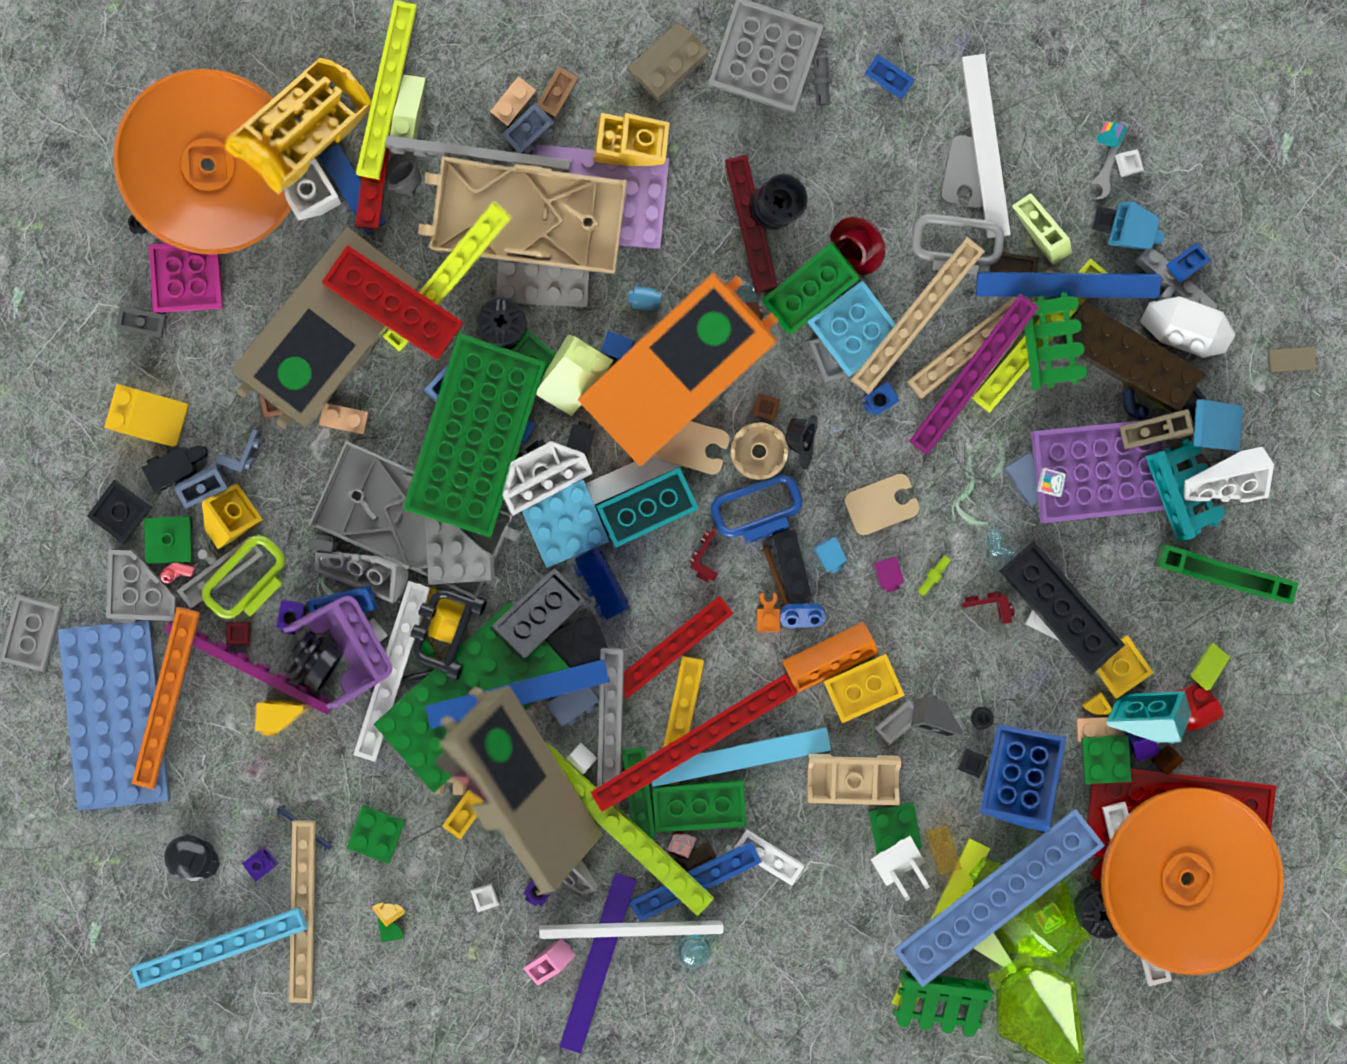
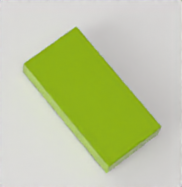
[1190,643,1230,691]

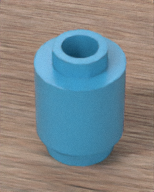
[628,286,662,312]

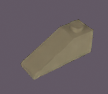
[1120,410,1195,449]

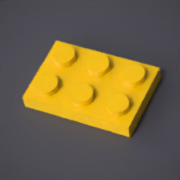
[823,654,905,723]

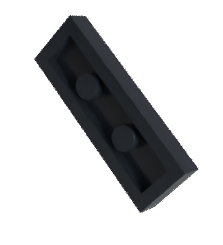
[773,530,812,601]

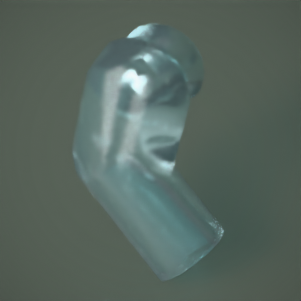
[736,276,758,302]

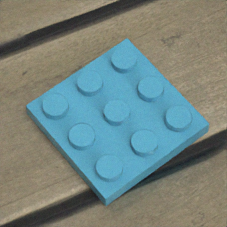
[807,280,896,377]
[522,479,610,568]

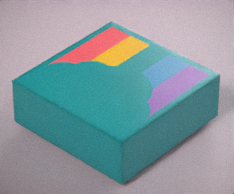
[1096,120,1128,149]

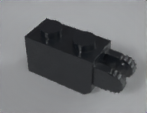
[141,445,209,492]

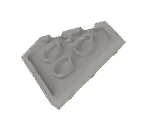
[425,517,495,585]
[106,550,177,621]

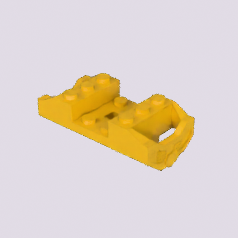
[225,58,372,194]

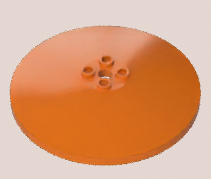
[114,69,291,254]
[1101,788,1284,975]

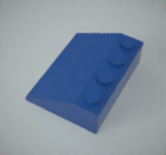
[980,724,1066,832]

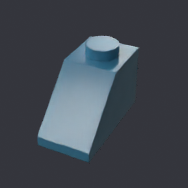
[812,537,847,573]

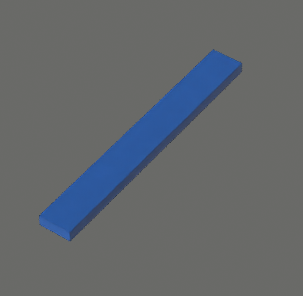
[976,272,1161,298]
[425,659,610,729]

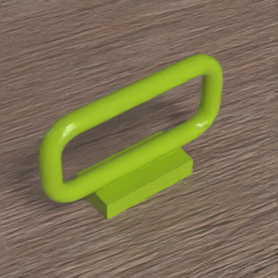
[201,535,285,619]

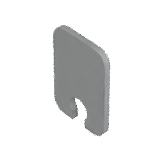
[941,135,982,208]

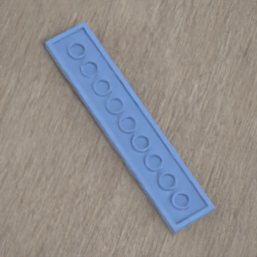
[893,809,1105,987]

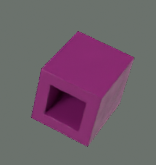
[872,557,905,593]

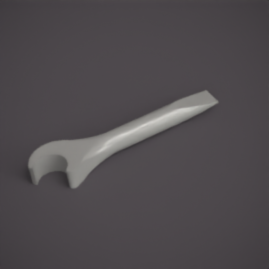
[1090,121,1129,200]

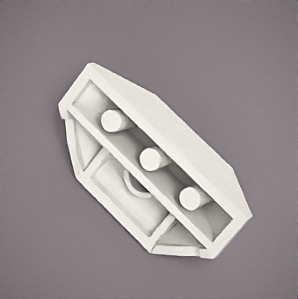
[1140,297,1235,358]
[502,441,593,516]

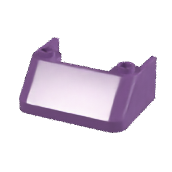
[283,596,392,709]

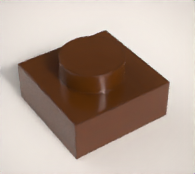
[752,393,780,422]
[1151,745,1184,775]

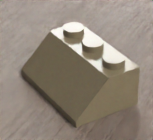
[627,22,708,102]

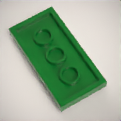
[762,242,861,336]
[652,780,746,833]

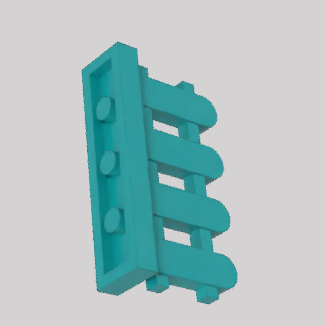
[1145,439,1225,541]

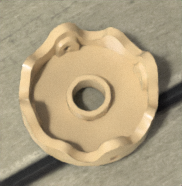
[731,422,788,480]

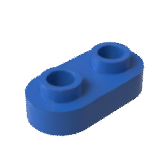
[780,603,826,628]

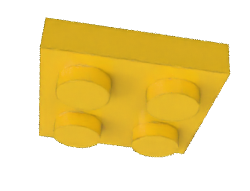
[1096,635,1154,699]

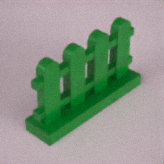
[1024,292,1088,391]
[893,969,993,1037]

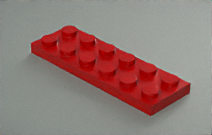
[321,245,464,361]

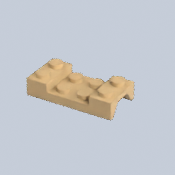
[807,754,901,805]

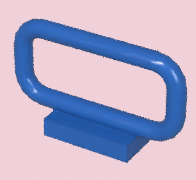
[711,473,803,545]

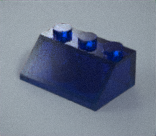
[573,546,631,620]

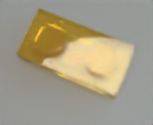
[926,824,962,875]

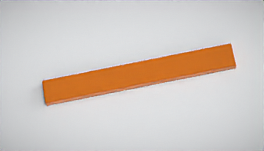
[131,607,201,790]

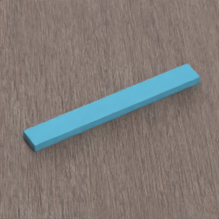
[652,727,831,787]
[131,906,309,989]

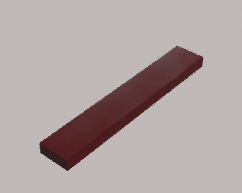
[725,155,778,294]

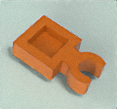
[757,593,780,632]

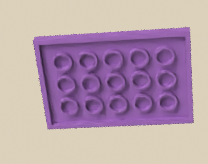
[1031,420,1167,523]

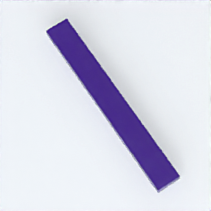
[559,872,637,1054]

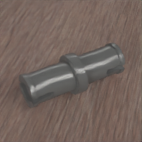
[813,57,831,106]

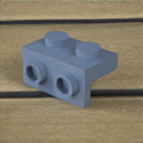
[502,103,555,154]

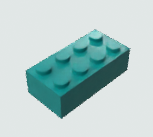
[596,467,699,548]

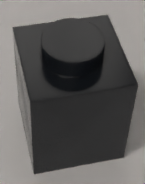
[566,421,595,457]

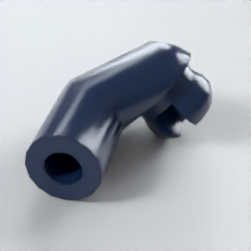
[1122,389,1149,419]

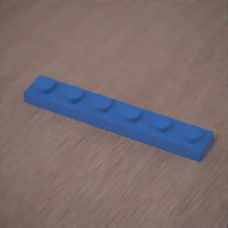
[629,840,762,922]

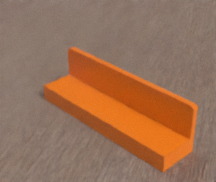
[782,622,879,693]

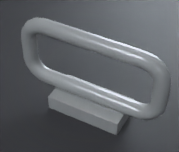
[912,214,1004,275]

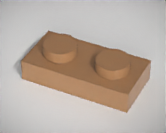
[537,66,579,119]

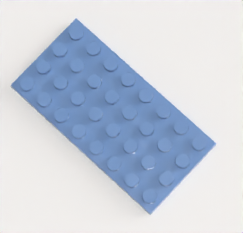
[58,620,170,811]

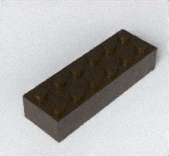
[1058,301,1204,413]

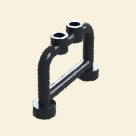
[410,589,487,681]

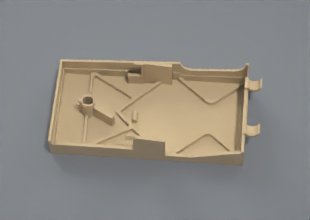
[418,156,628,275]

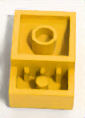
[593,113,670,166]

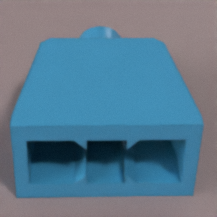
[1108,202,1165,250]

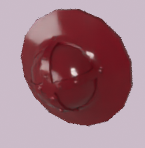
[830,216,885,275]

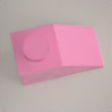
[523,938,576,985]

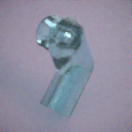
[986,531,1015,560]

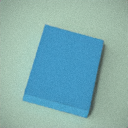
[1193,400,1243,452]

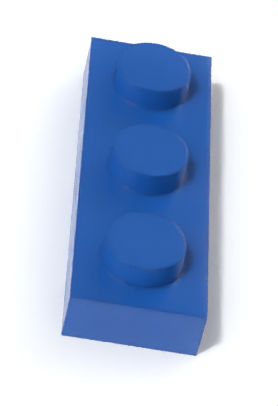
[307,586,378,612]

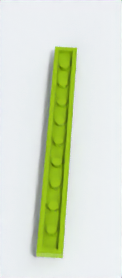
[545,741,714,916]

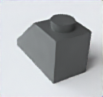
[911,695,962,738]

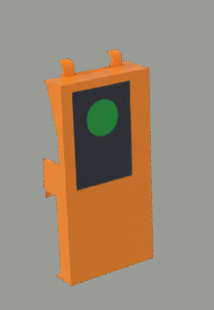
[577,271,778,467]

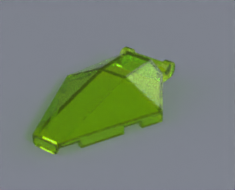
[969,857,1091,970]
[987,950,1085,1064]

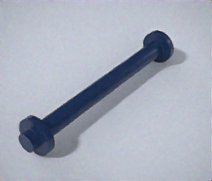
[276,805,333,851]

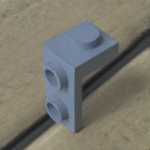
[215,428,263,474]

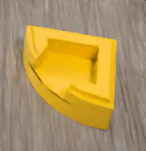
[1081,692,1112,715]
[372,903,405,926]

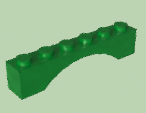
[1154,544,1299,605]

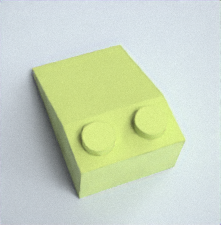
[536,334,613,416]

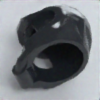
[164,834,220,881]

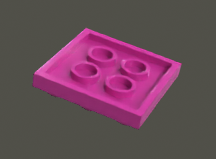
[148,243,224,313]

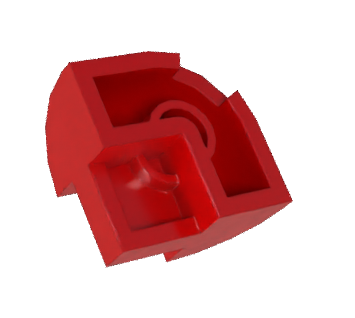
[1174,682,1224,731]

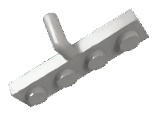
[1135,247,1217,309]
[177,536,265,609]

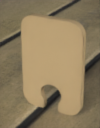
[656,421,729,475]
[845,474,920,535]

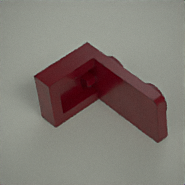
[689,528,718,583]
[960,591,1015,624]

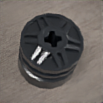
[750,174,808,230]
[477,297,527,349]
[284,631,343,692]
[1073,884,1118,939]

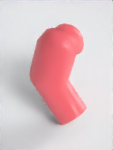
[160,562,196,583]

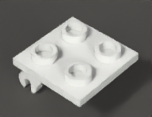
[871,836,930,901]

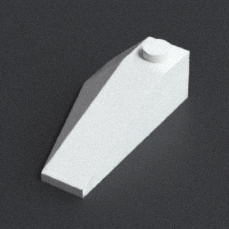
[283,158,341,220]
[1183,447,1274,502]

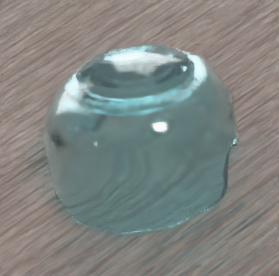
[675,934,711,968]

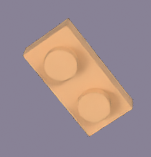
[490,76,537,127]
[319,403,369,435]
[1076,717,1124,742]

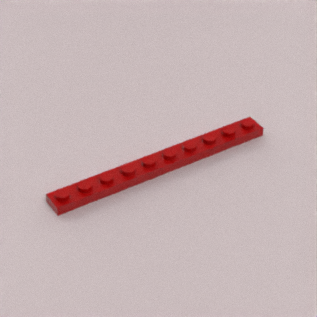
[590,674,798,812]

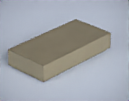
[1267,347,1317,373]

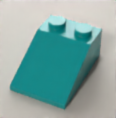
[1107,691,1191,743]

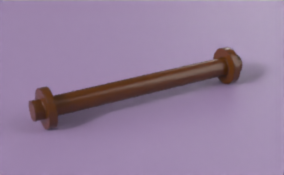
[761,544,792,607]

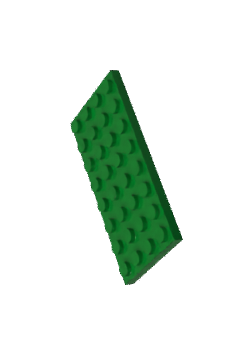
[402,333,546,538]
[373,602,570,793]

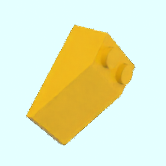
[104,384,189,447]

